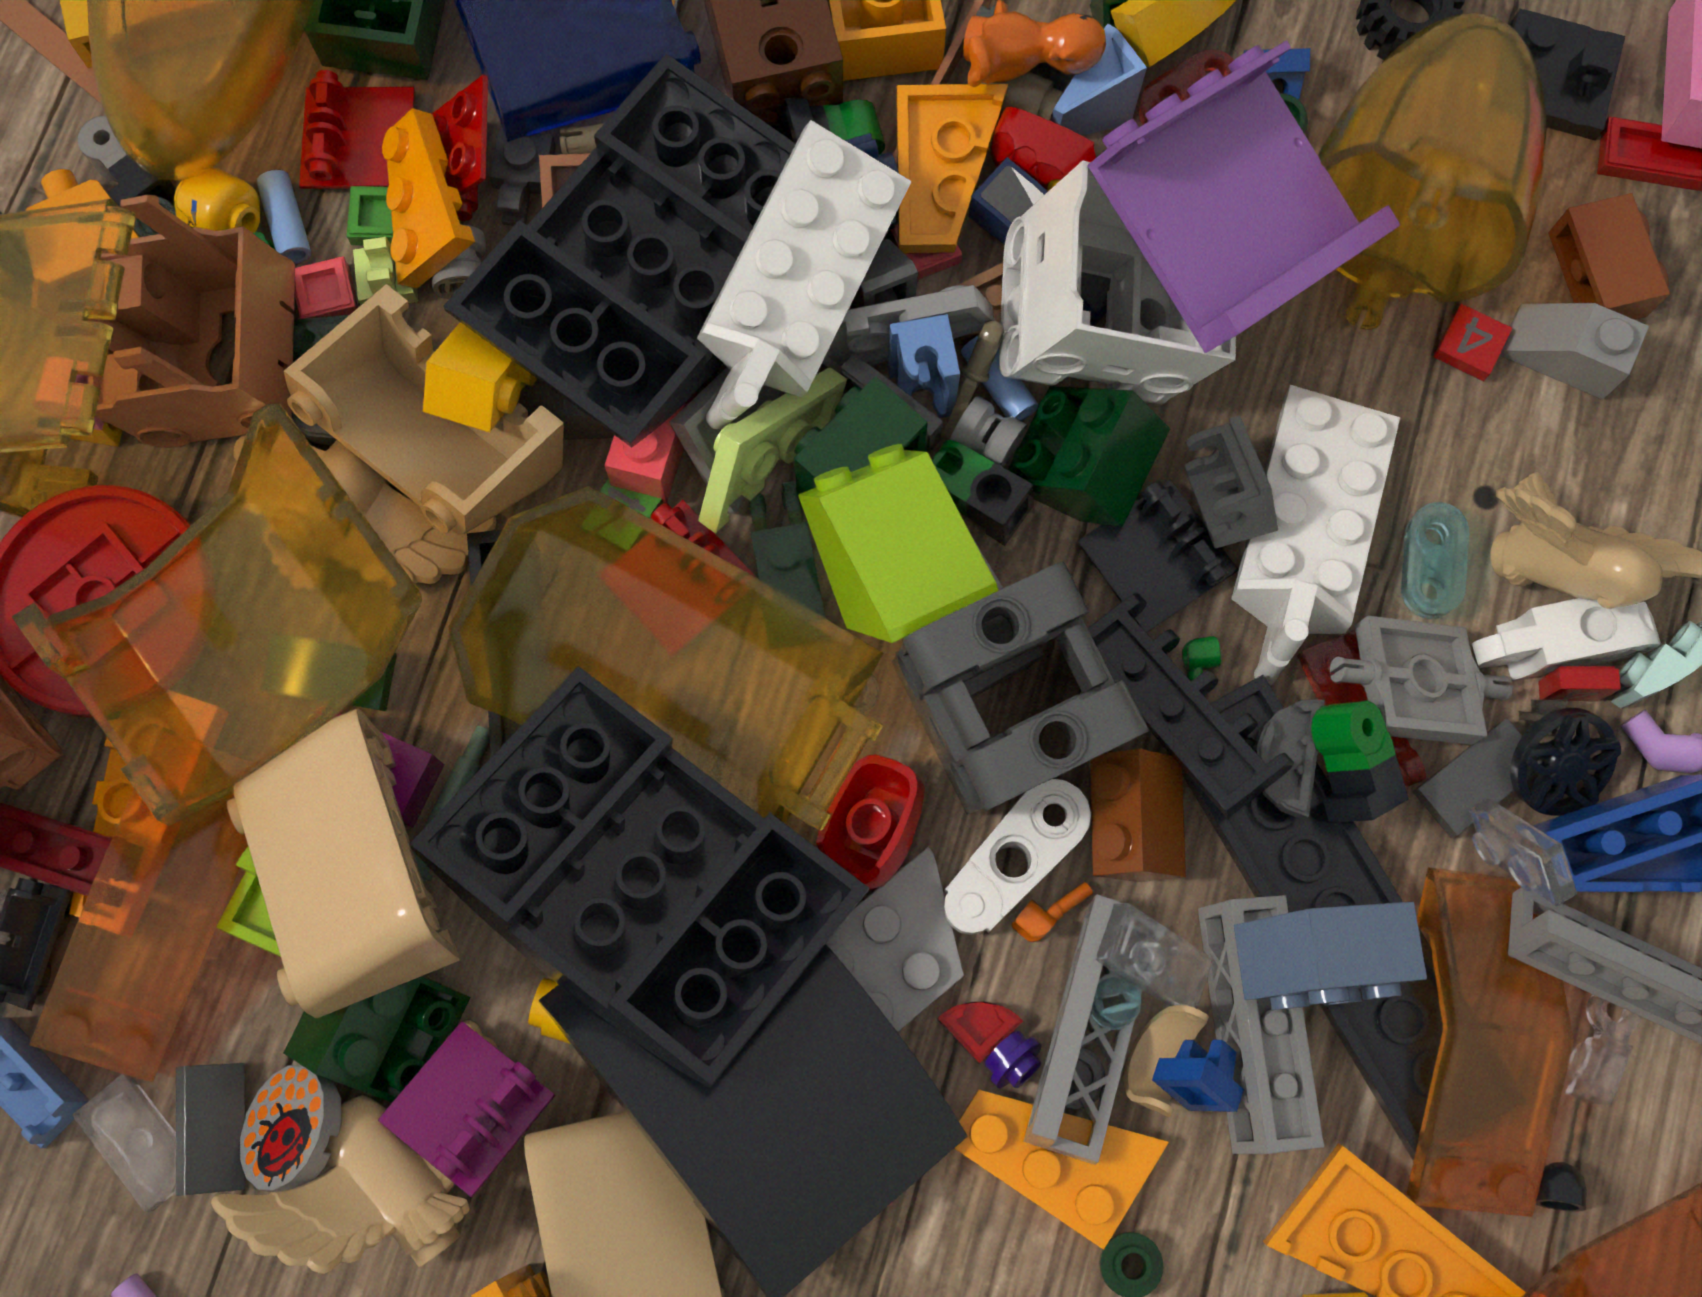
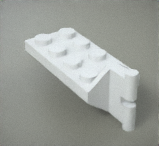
[697,120,912,429]
[1231,385,1400,685]

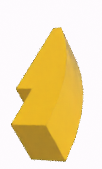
[1111,0,1236,67]

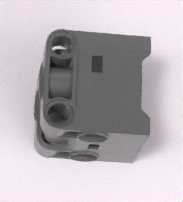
[892,561,1149,815]

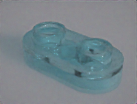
[1401,502,1469,619]

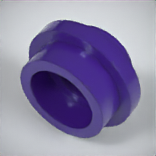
[985,1031,1042,1088]

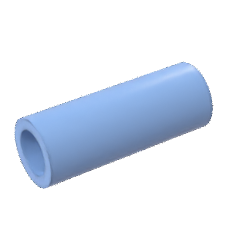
[256,170,311,264]
[961,335,1039,421]

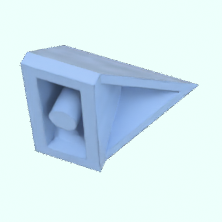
[1051,23,1147,135]

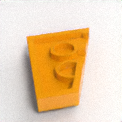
[896,84,1008,253]
[382,108,475,288]
[954,1090,1169,1250]

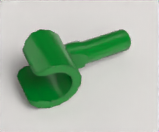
[1182,636,1221,682]

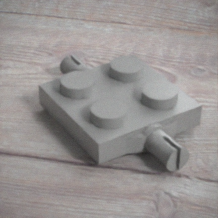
[1330,615,1513,745]

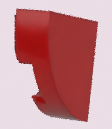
[937,1002,1023,1064]

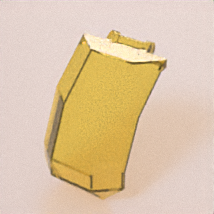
[448,486,884,830]

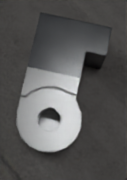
[78,116,176,231]

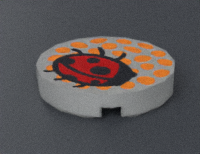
[240,1065,341,1192]

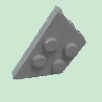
[826,847,964,1032]

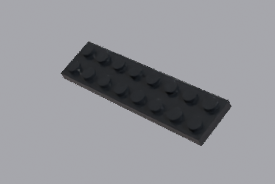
[1169,675,1524,1161]

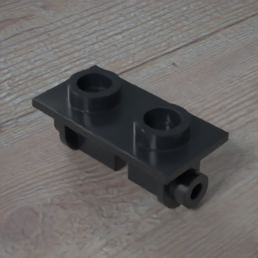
[0,877,72,1011]

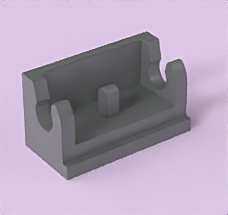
[1184,415,1278,548]

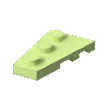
[698,367,847,534]

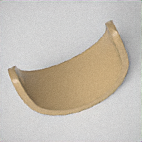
[1123,1005,1209,1117]

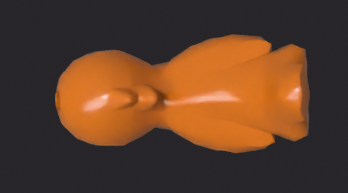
[963,0,1106,87]

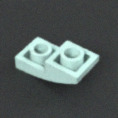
[1611,621,1702,709]

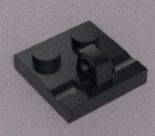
[1490,8,1625,140]

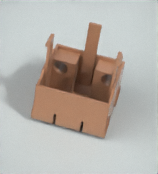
[36,195,295,448]

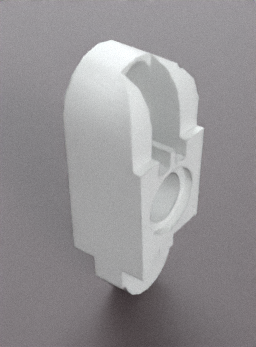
[1472,598,1661,681]
[943,779,1091,935]

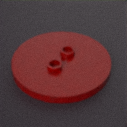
[0,485,218,718]

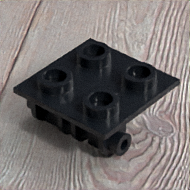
[1077,480,1239,633]

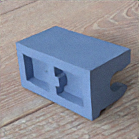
[888,314,960,418]
[0,1017,91,1148]

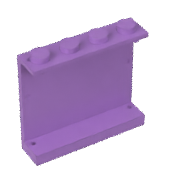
[1087,40,1401,353]

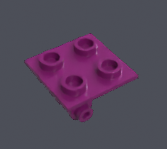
[378,1021,556,1198]

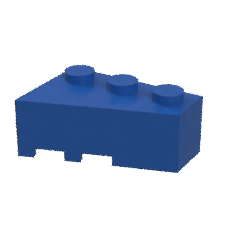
[1517,775,1702,892]

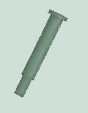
[413,726,490,881]

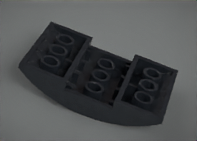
[443,54,796,448]
[409,666,869,1088]
[538,944,968,1297]

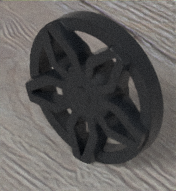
[1510,708,1621,816]

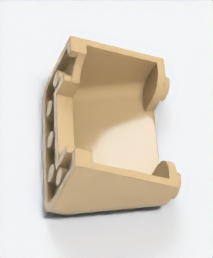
[284,284,564,535]
[227,708,460,1019]
[524,1111,727,1297]

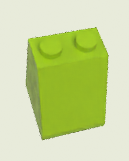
[798,444,999,643]

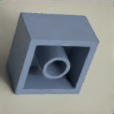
[1233,902,1427,1010]

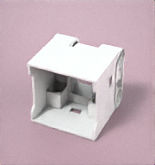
[999,160,1236,405]

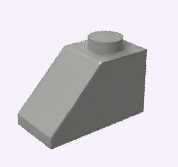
[1500,303,1649,400]

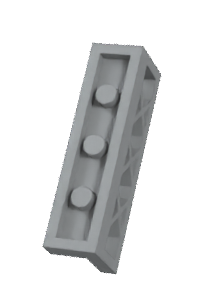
[1508,886,1702,1044]
[1023,894,1159,1165]
[1198,895,1324,1154]

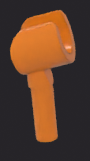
[1011,882,1093,942]

